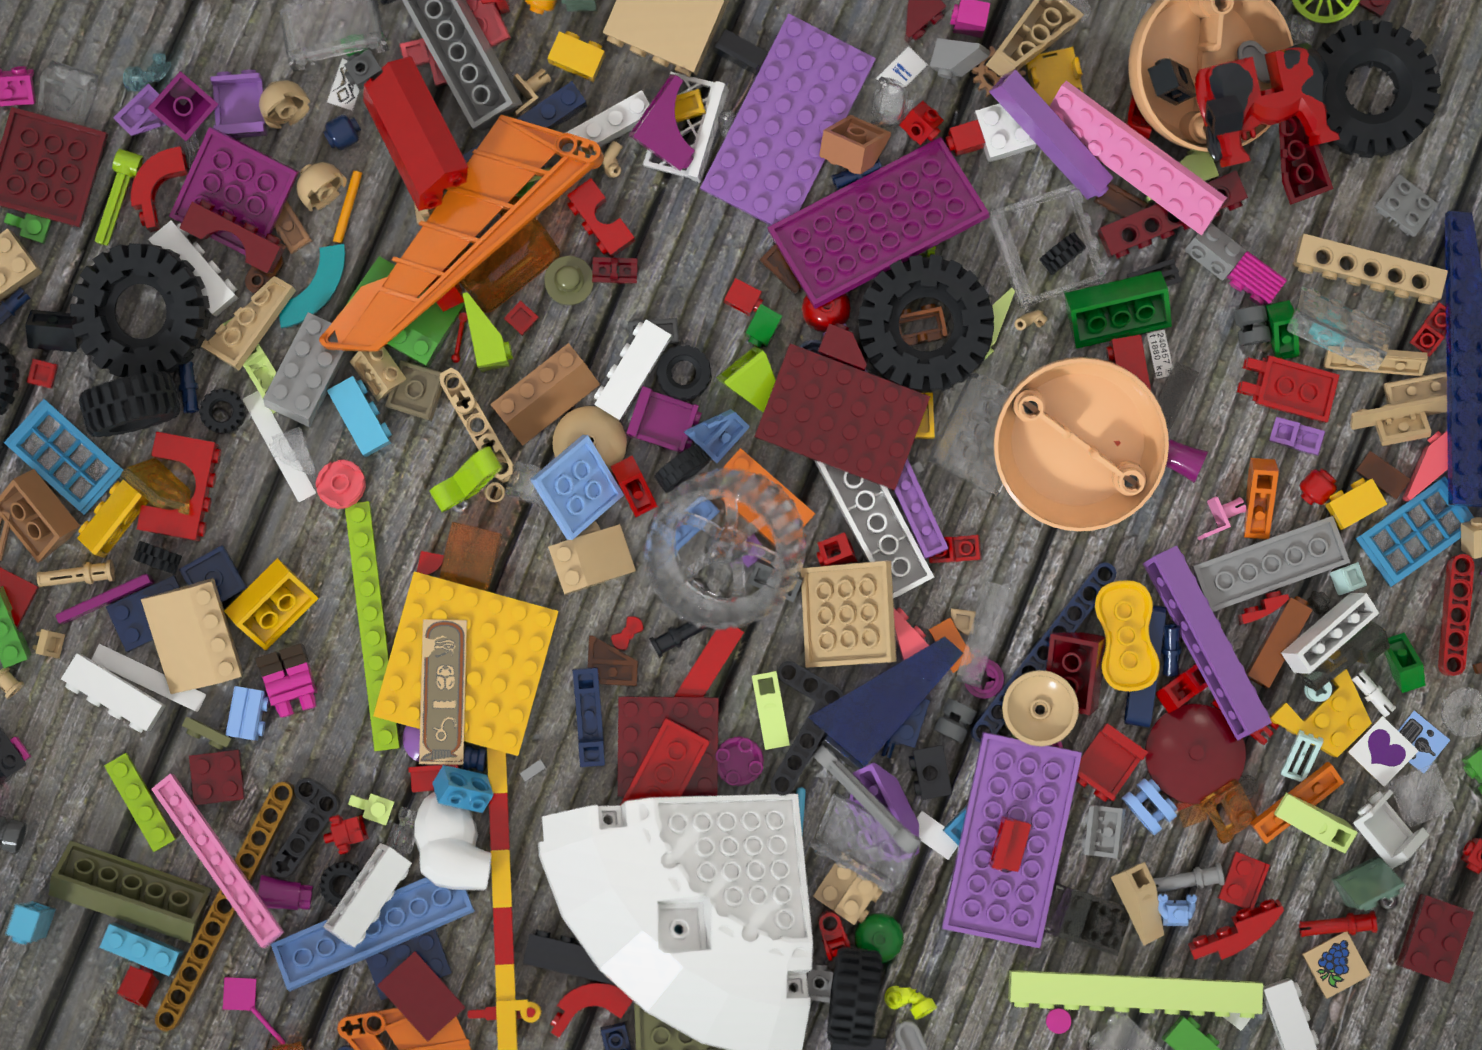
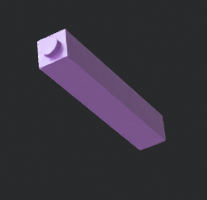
[989,69,1114,199]

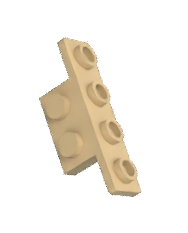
[1350,395,1450,446]

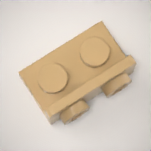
[350,347,406,401]

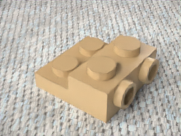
[813,855,884,925]

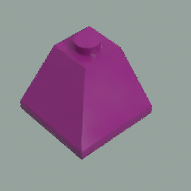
[148,71,218,141]

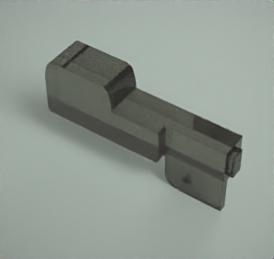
[1289,621,1390,691]

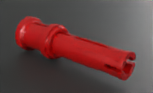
[1299,910,1377,937]

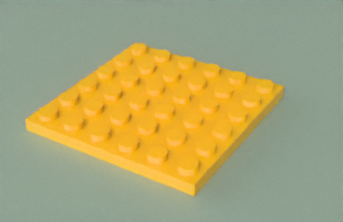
[373,571,559,756]

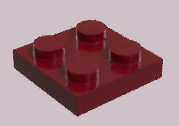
[189,750,245,805]

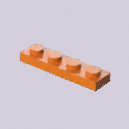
[1250,762,1344,844]

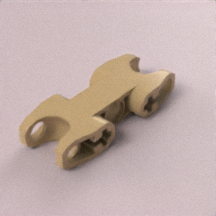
[440,368,516,483]

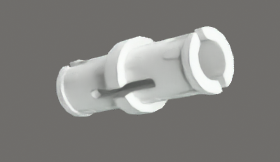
[1352,669,1396,718]

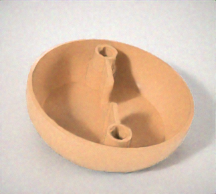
[1129,0,1294,152]
[993,357,1169,531]

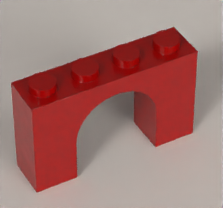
[137,431,221,542]

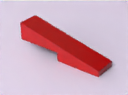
[674,619,744,697]

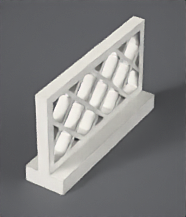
[643,72,729,183]

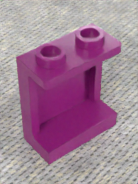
[626,386,702,453]

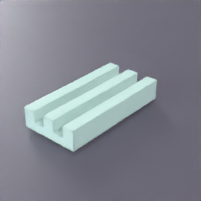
[1281,730,1323,782]

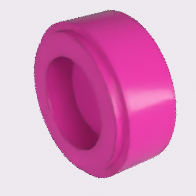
[1045,1008,1071,1034]

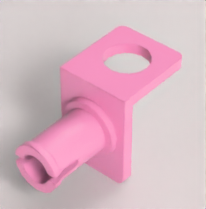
[1198,496,1246,540]

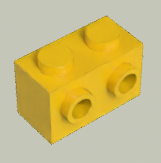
[547,31,605,83]
[1325,478,1387,530]

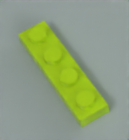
[104,753,177,852]

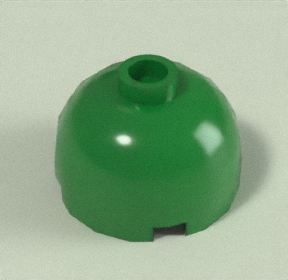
[854,913,904,963]

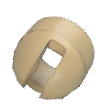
[484,482,505,502]

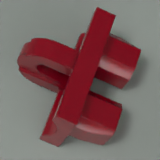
[592,257,638,284]

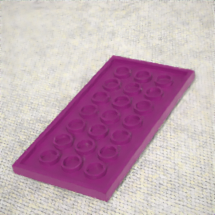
[767,137,990,309]

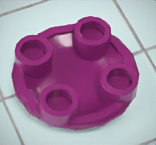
[715,736,764,786]

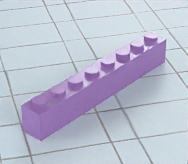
[1143,546,1272,741]

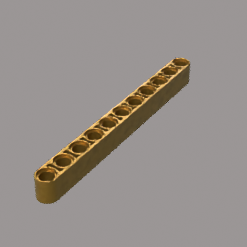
[155,782,296,1031]

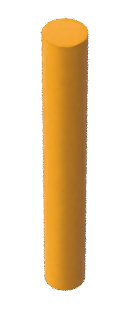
[333,170,363,244]

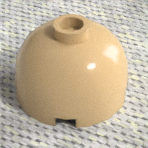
[259,80,310,129]
[296,162,347,211]

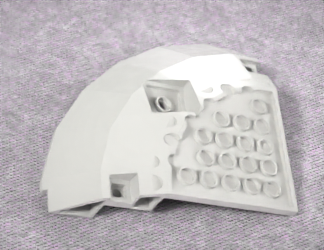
[538,794,813,1050]

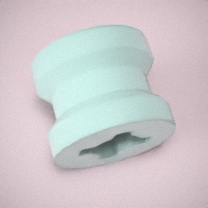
[1304,677,1332,702]

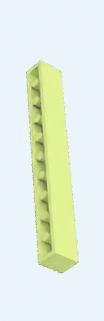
[1008,970,1263,1018]

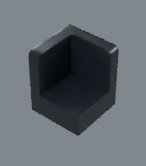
[1205,95,1244,136]

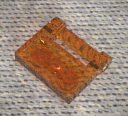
[1200,779,1257,844]

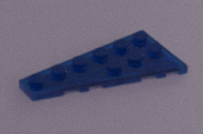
[808,637,963,767]

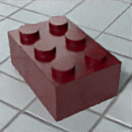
[1396,894,1474,984]

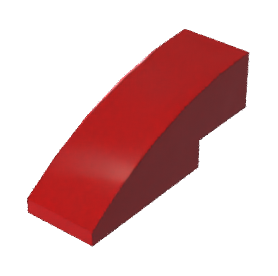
[1155,663,1208,713]

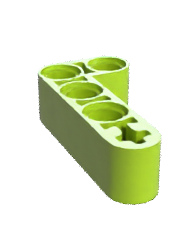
[429,446,503,512]

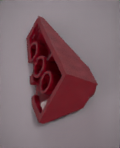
[1279,116,1334,205]

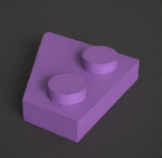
[113,83,166,136]

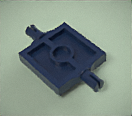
[868,675,930,759]

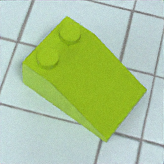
[463,292,513,372]

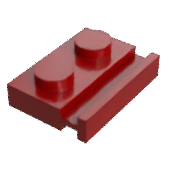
[1217,851,1270,910]

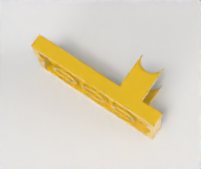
[1026,47,1084,107]

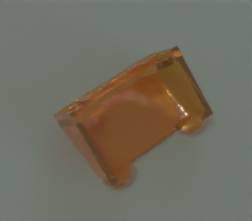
[447,195,560,313]

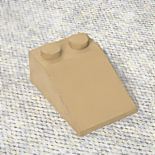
[548,524,636,595]

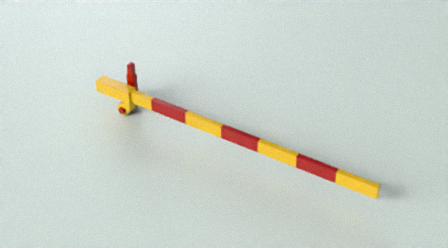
[467,748,542,1050]

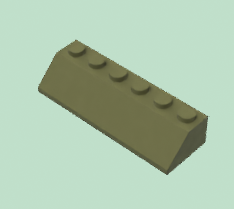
[48,840,212,943]

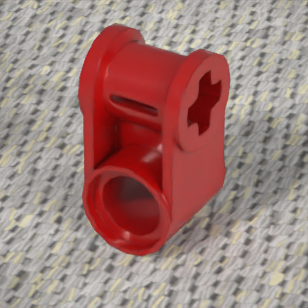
[818,910,851,961]

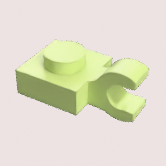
[348,793,395,825]

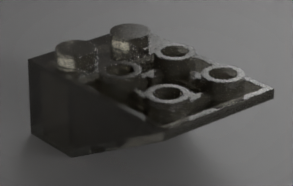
[1044,884,1130,956]

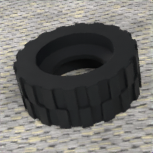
[657,345,711,401]
[654,444,710,493]

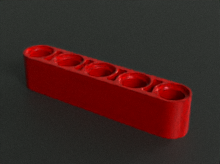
[1438,554,1475,676]

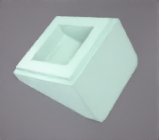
[1330,562,1367,595]

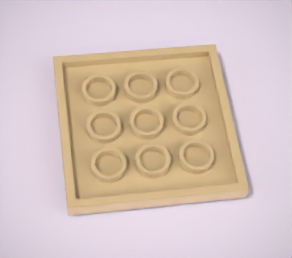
[800,561,896,668]

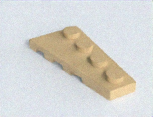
[201,276,296,370]

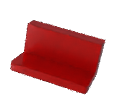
[408,764,461,792]
[989,816,1031,872]

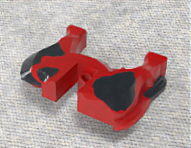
[1195,43,1340,168]

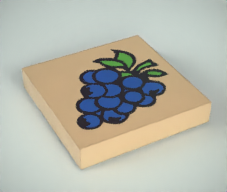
[1302,932,1370,999]

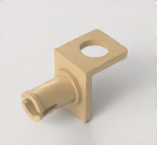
[513,68,551,119]

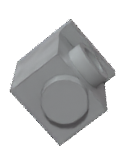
[807,964,833,1003]

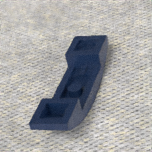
[572,667,605,767]

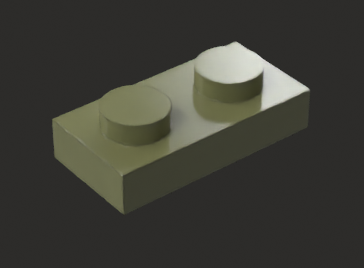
[182,717,235,750]

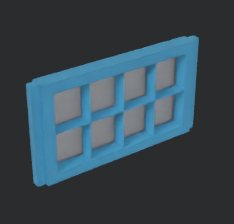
[4,399,125,515]
[1355,476,1474,587]

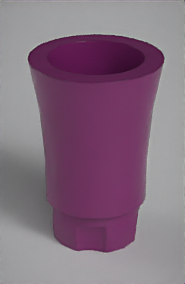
[1166,439,1208,483]
[258,874,313,910]

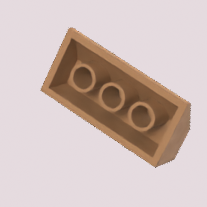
[490,343,600,446]

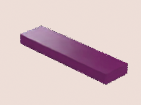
[55,574,155,624]

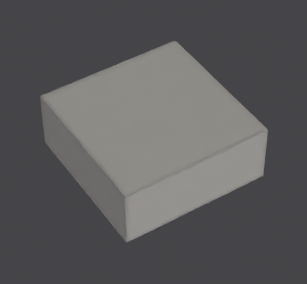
[520,759,547,782]

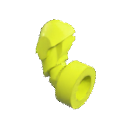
[884,985,937,1020]

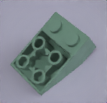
[1332,856,1405,911]

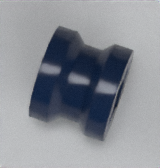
[463,745,487,772]

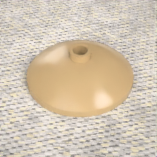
[552,406,627,473]
[1002,671,1078,746]

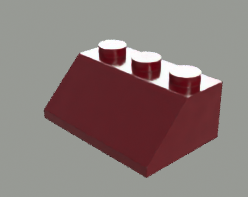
[1046,632,1106,715]

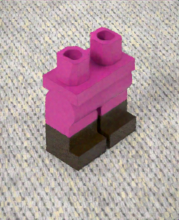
[255,643,318,718]

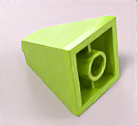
[716,346,776,413]

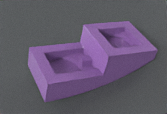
[1269,417,1325,456]

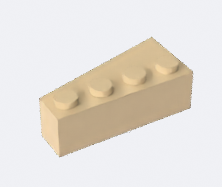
[986,0,1084,77]

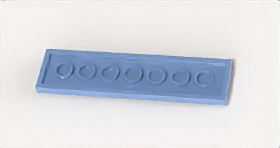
[271,877,475,992]

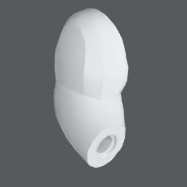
[414,792,491,890]

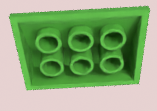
[346,256,465,368]

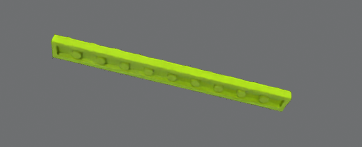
[345,501,400,751]

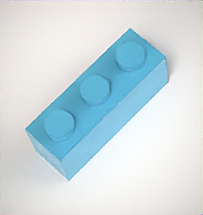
[327,376,392,457]
[6,901,56,945]
[99,922,184,976]

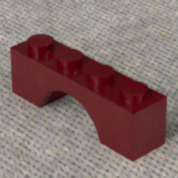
[180,199,286,274]

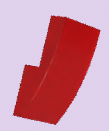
[1409,302,1459,357]
[929,535,982,564]
[1238,591,1289,625]

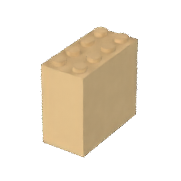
[603,0,729,77]

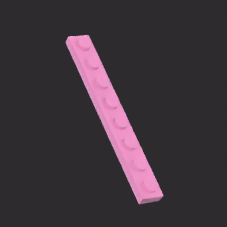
[151,773,284,948]

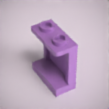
[210,70,267,138]

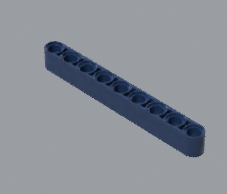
[971,563,1116,743]

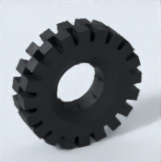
[1317,20,1441,158]

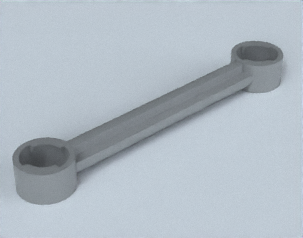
[812,744,921,855]

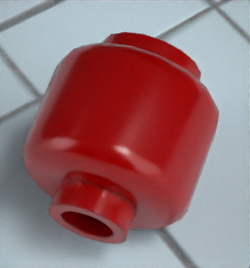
[1299,468,1337,505]

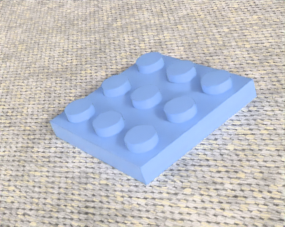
[530,435,624,540]

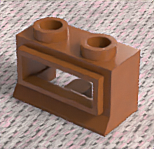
[899,304,948,346]

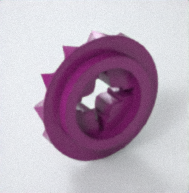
[964,659,1004,699]

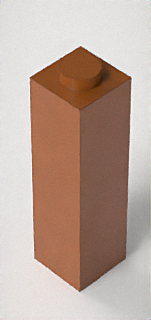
[1245,596,1313,688]

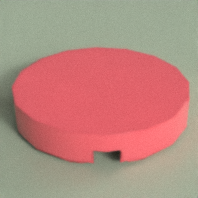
[316,459,366,509]

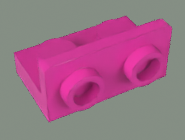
[0,66,36,106]

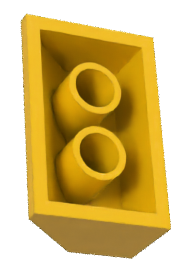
[77,479,151,558]
[224,558,319,651]

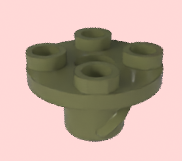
[544,256,594,306]

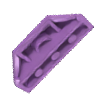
[849,762,919,863]

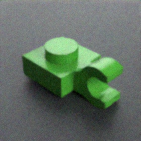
[4,213,52,244]

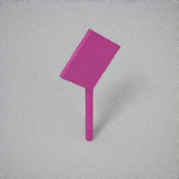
[223,977,285,1045]

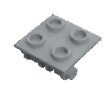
[1374,174,1438,237]

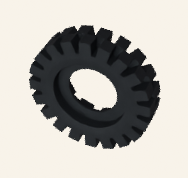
[70,243,210,377]
[858,255,994,393]

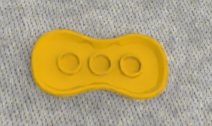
[1095,580,1160,691]

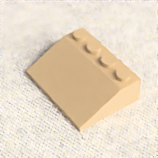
[141,578,243,694]

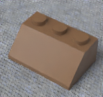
[0,469,80,563]

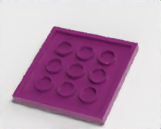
[169,127,299,256]

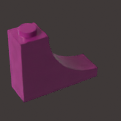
[628,74,695,171]

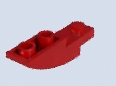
[1188,899,1284,960]

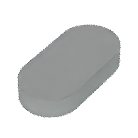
[1237,40,1271,83]
[895,1020,929,1050]

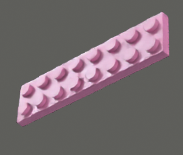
[1050,81,1227,236]

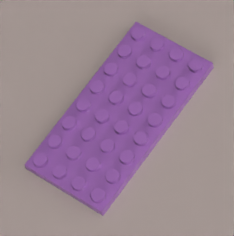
[700,13,876,225]
[941,732,1082,948]

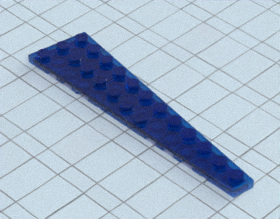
[1445,211,1482,507]

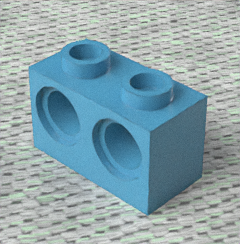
[432,765,493,813]

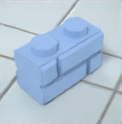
[226,686,270,741]

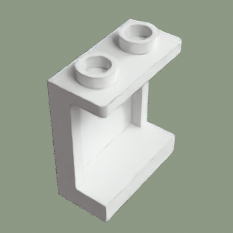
[1353,789,1429,869]

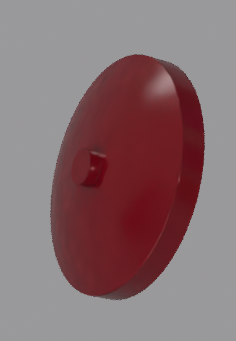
[1145,704,1246,804]

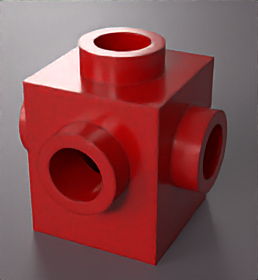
[899,101,944,145]
[1461,838,1482,874]

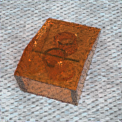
[440,522,503,592]

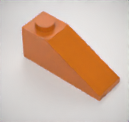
[1244,458,1279,539]

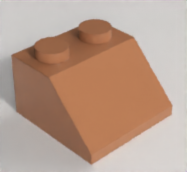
[819,115,891,174]

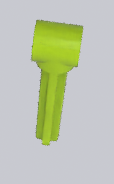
[95,148,144,246]

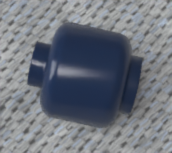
[323,114,361,150]

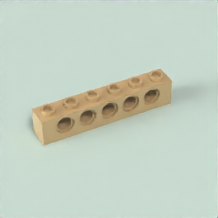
[1292,234,1448,305]

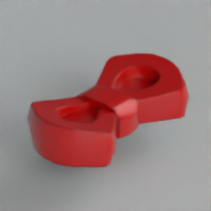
[611,616,644,650]

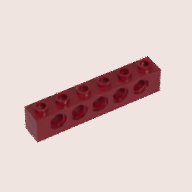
[1097,170,1248,259]

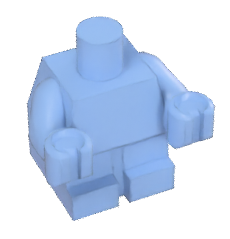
[1158,894,1197,926]

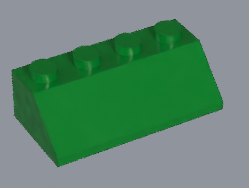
[1064,271,1172,349]

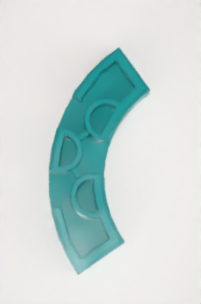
[279,244,346,329]

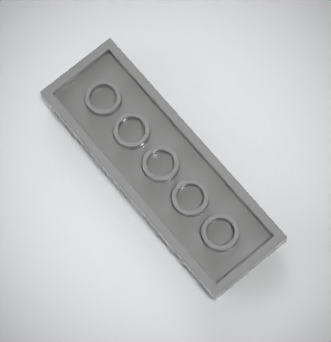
[1192,516,1350,612]

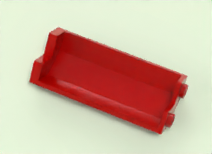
[363,56,468,211]

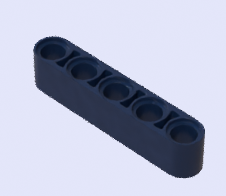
[1124,605,1166,728]

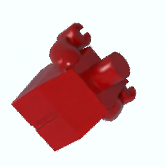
[323,815,369,855]

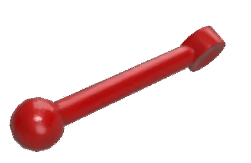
[451,312,468,363]

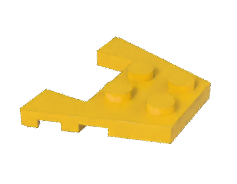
[1269,653,1372,758]

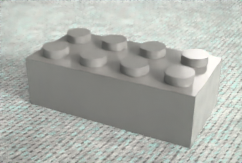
[263,312,349,427]

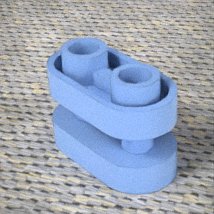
[1122,778,1177,836]

